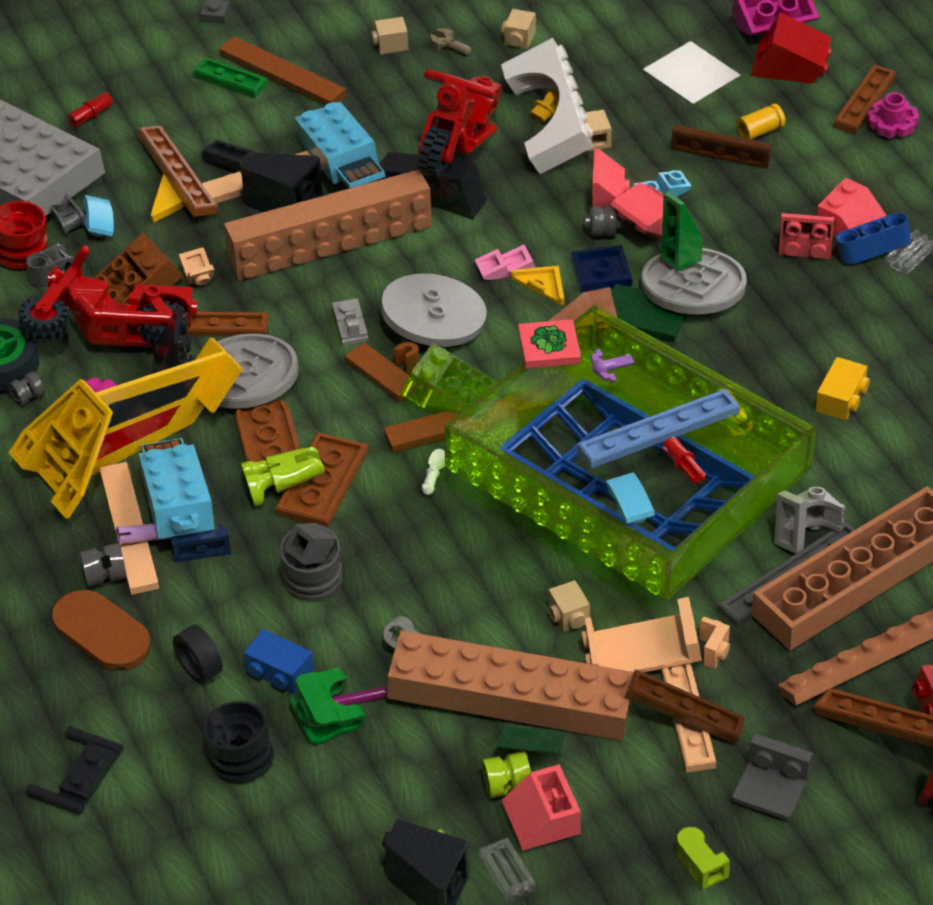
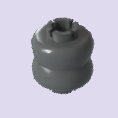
[584,205,622,238]

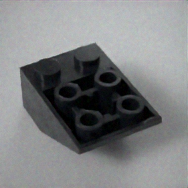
[151,305,194,374]

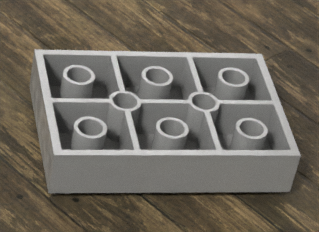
[0,100,105,216]

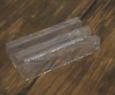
[885,229,933,274]
[480,837,536,901]

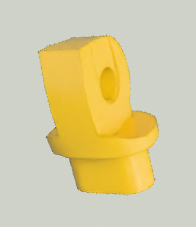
[529,90,560,123]

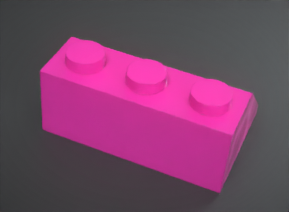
[731,0,819,36]

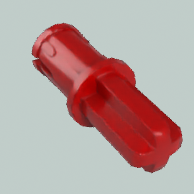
[67,93,113,128]
[662,437,706,485]

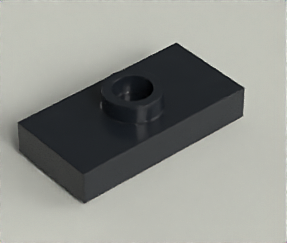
[201,139,255,171]

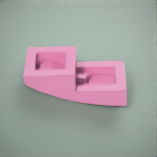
[475,245,536,280]

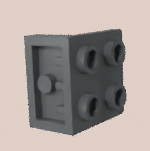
[732,734,813,820]

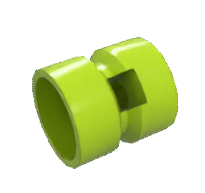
[482,751,531,799]

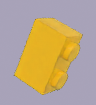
[816,357,870,421]

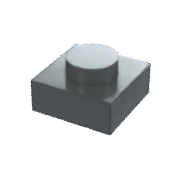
[201,0,230,24]

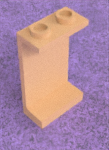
[582,597,702,672]

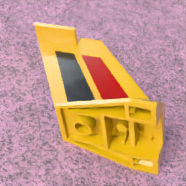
[9,337,243,519]

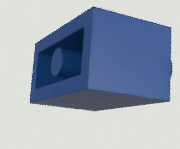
[243,629,314,694]

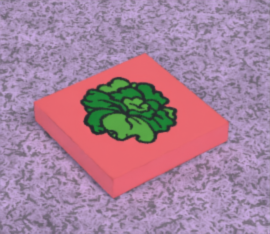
[518,319,581,368]

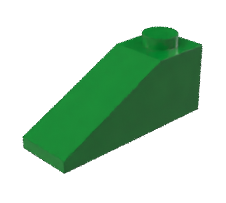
[661,192,703,271]

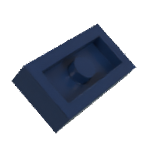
[171,523,231,562]

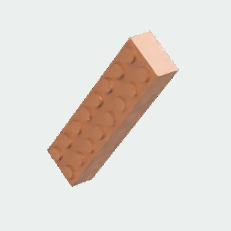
[224,170,432,281]
[752,486,933,650]
[387,631,633,741]

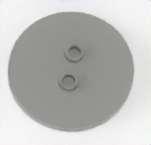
[641,248,747,314]
[381,274,487,347]
[218,334,299,408]

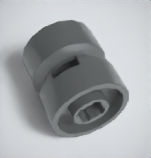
[80,543,127,587]

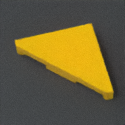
[151,174,186,223]
[511,266,564,306]

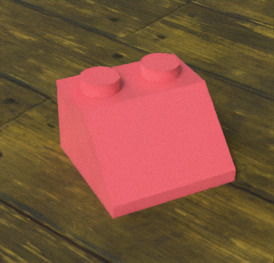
[593,149,630,222]
[817,178,887,238]

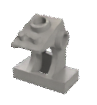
[774,487,845,554]

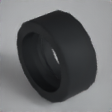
[172,624,223,684]

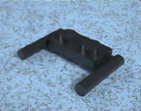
[26,726,123,815]

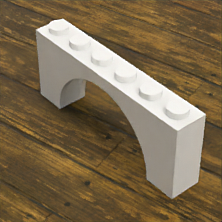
[501,38,593,174]

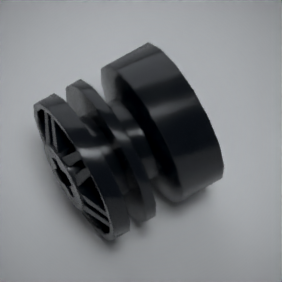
[203,701,274,783]

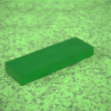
[193,57,268,98]

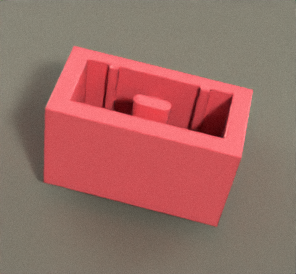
[610,183,664,239]
[779,213,834,259]
[502,765,581,851]

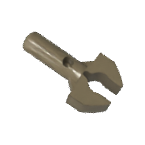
[430,28,471,56]

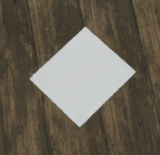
[643,41,740,104]

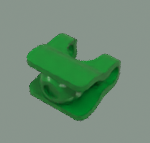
[289,668,366,745]

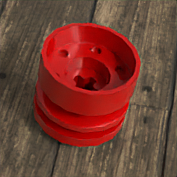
[0,201,48,269]

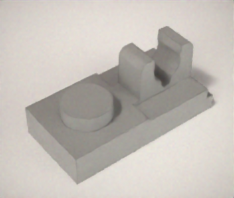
[332,298,369,346]

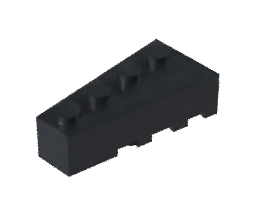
[378,152,487,220]

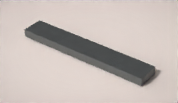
[718,522,856,628]

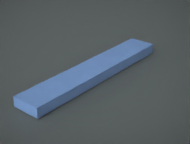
[577,389,740,469]

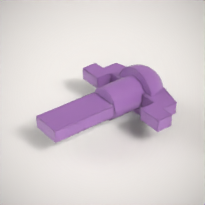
[591,349,634,383]

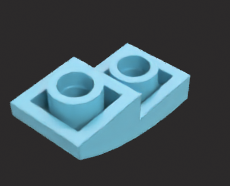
[633,171,691,197]
[82,195,114,237]
[606,472,655,524]

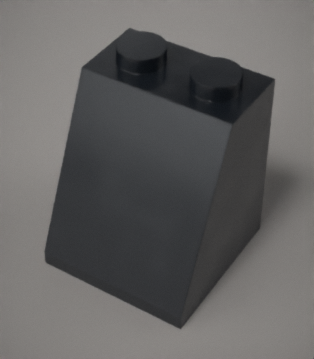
[240,152,323,212]
[382,819,469,905]

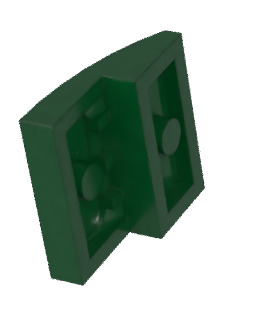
[497,726,564,754]

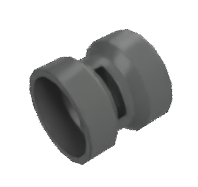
[8,371,45,407]

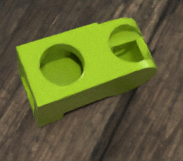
[677,827,730,890]

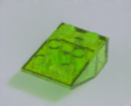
[401,343,502,417]

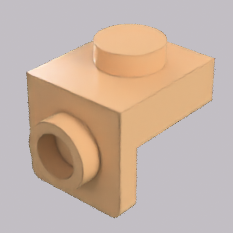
[178,247,214,286]
[699,617,730,669]

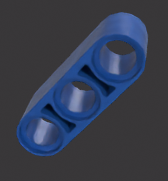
[836,213,911,264]

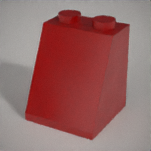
[751,12,832,84]

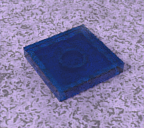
[571,245,633,293]

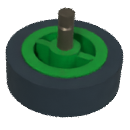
[0,318,39,391]

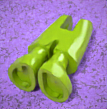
[241,447,325,507]

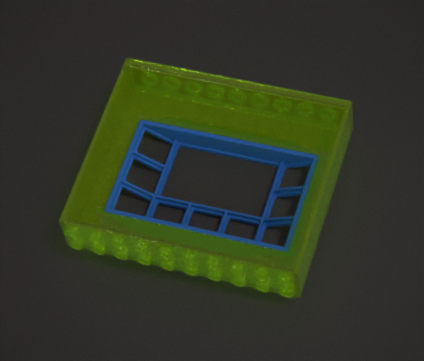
[445,305,816,601]

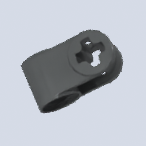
[48,193,86,237]
[26,244,74,287]

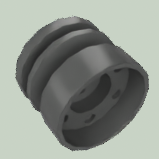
[280,525,343,602]

